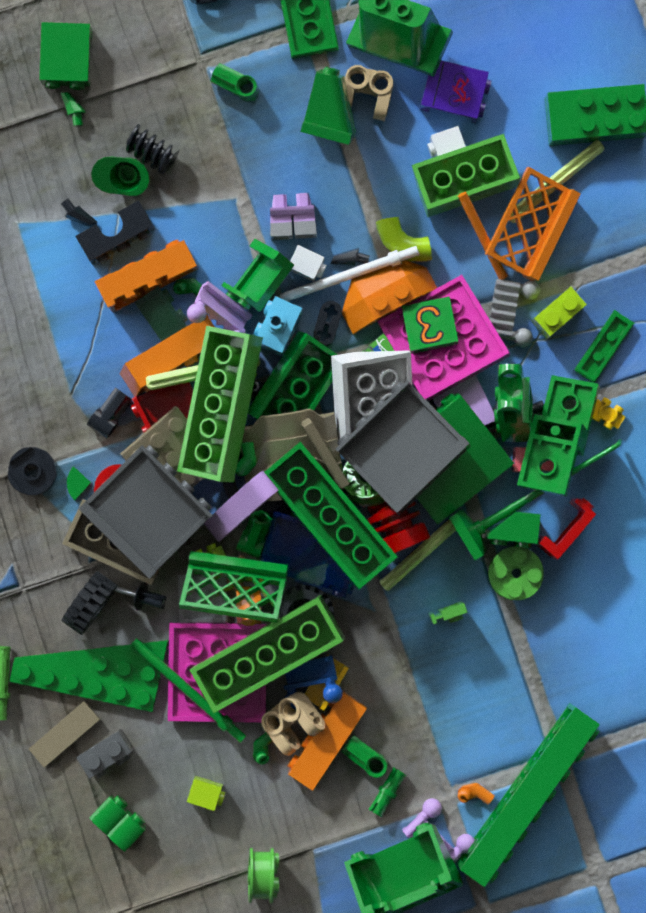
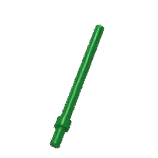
[130,638,246,743]

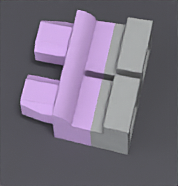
[270,193,317,240]

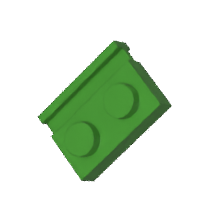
[428,602,467,624]

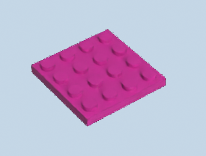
[377,275,510,402]
[168,623,267,723]

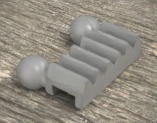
[489,279,541,347]

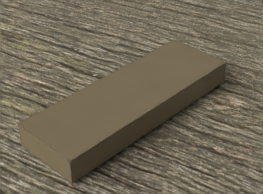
[301,417,349,488]
[29,701,100,767]

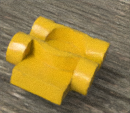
[592,397,626,430]

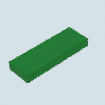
[573,310,635,383]

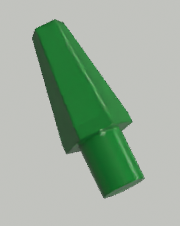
[61,92,86,127]

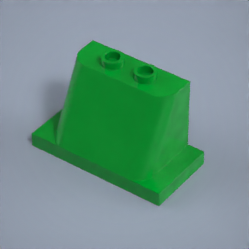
[346,0,453,77]
[300,67,357,145]

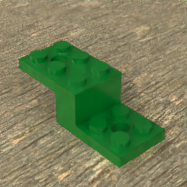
[517,375,600,497]

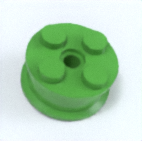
[488,546,544,600]
[248,848,279,903]

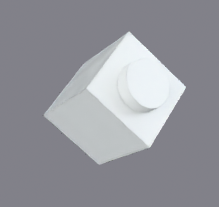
[427,126,466,157]
[291,245,327,282]

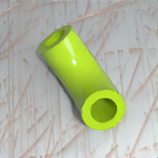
[375,217,432,261]

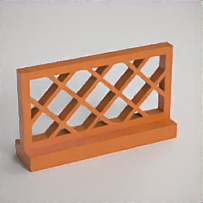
[485,167,581,281]

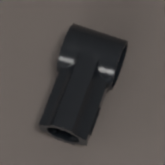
[87,387,132,439]

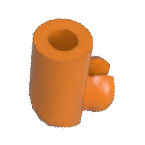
[457,783,495,805]

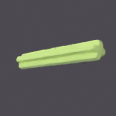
[380,520,456,591]

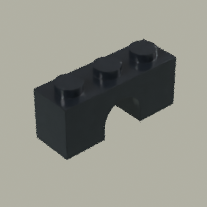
[75,200,155,265]

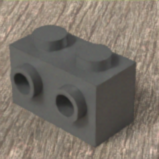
[76,729,134,779]

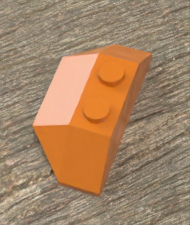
[342,260,437,334]

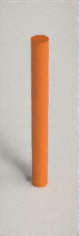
[458,192,508,280]

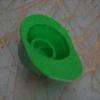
[91,156,149,196]

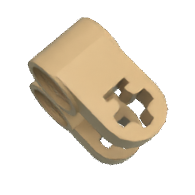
[345,65,393,121]
[261,692,325,756]

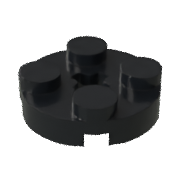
[8,447,57,495]

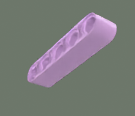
[204,471,279,542]

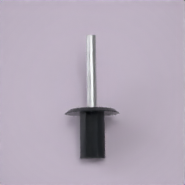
[115,582,167,611]

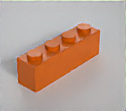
[287,691,367,791]

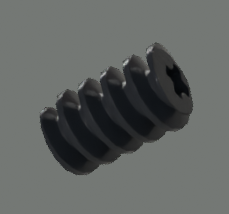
[126,124,180,175]

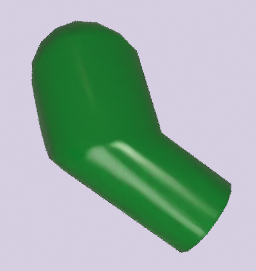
[173,278,202,296]
[236,441,257,477]
[253,732,273,765]

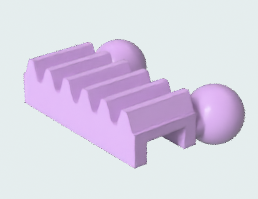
[187,281,252,333]
[402,798,475,863]

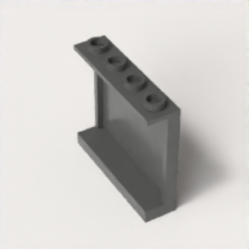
[336,380,471,515]
[78,445,213,579]

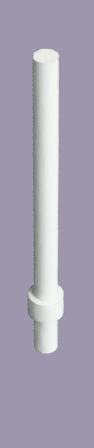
[280,246,419,301]

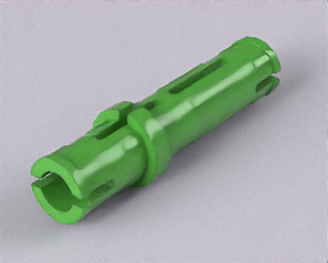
[0,646,11,720]

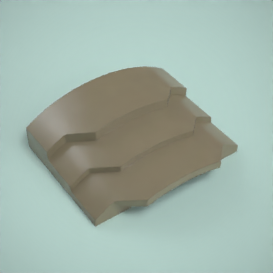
[240,408,342,501]

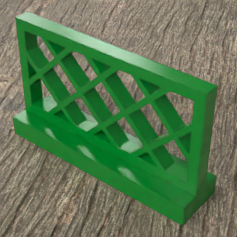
[179,551,288,623]

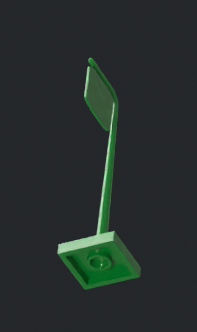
[449,439,622,560]

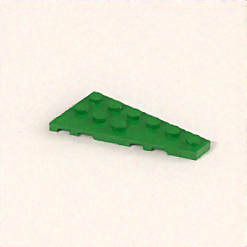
[9,640,168,712]

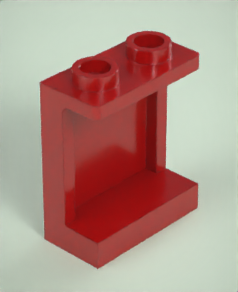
[131,382,193,433]
[536,498,596,559]

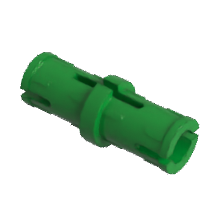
[369,767,407,817]

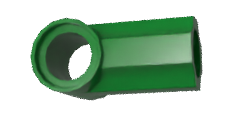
[210,63,259,102]
[236,510,272,559]
[341,735,388,778]

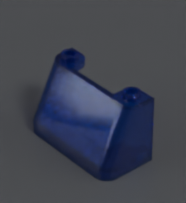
[260,511,354,598]

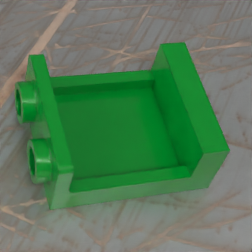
[39,22,93,90]
[221,239,294,312]

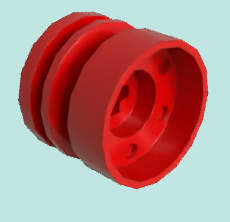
[368,501,430,553]

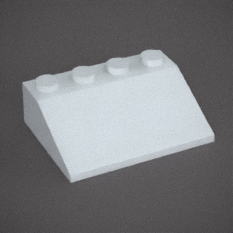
[331,351,412,441]

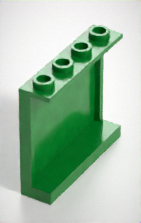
[417,393,514,524]

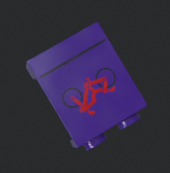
[420,60,492,124]

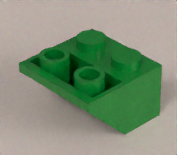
[484,512,541,548]

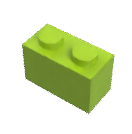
[531,287,587,339]

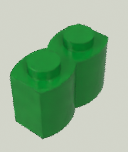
[89,794,146,852]

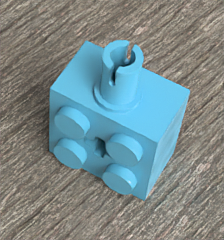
[253,296,303,357]

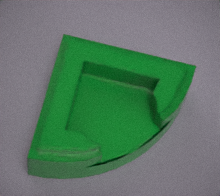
[67,466,92,501]

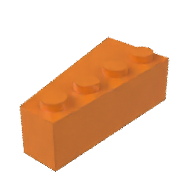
[94,239,198,313]
[120,315,215,397]

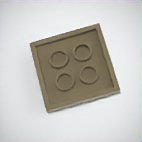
[120,406,203,488]

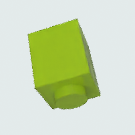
[187,776,226,811]

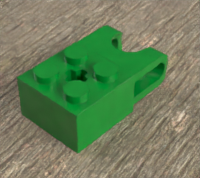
[494,364,533,442]

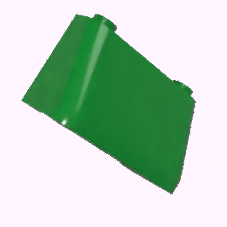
[344,822,464,913]

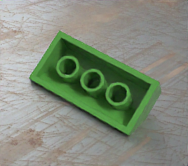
[412,134,520,218]

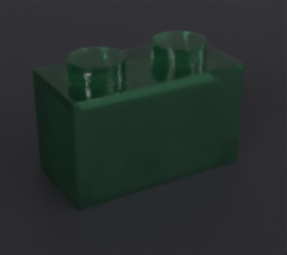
[135,286,188,341]

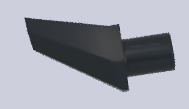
[61,198,97,227]
[331,248,370,266]

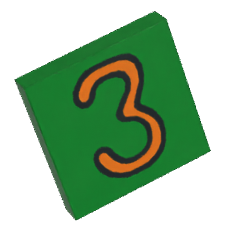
[402,296,459,354]

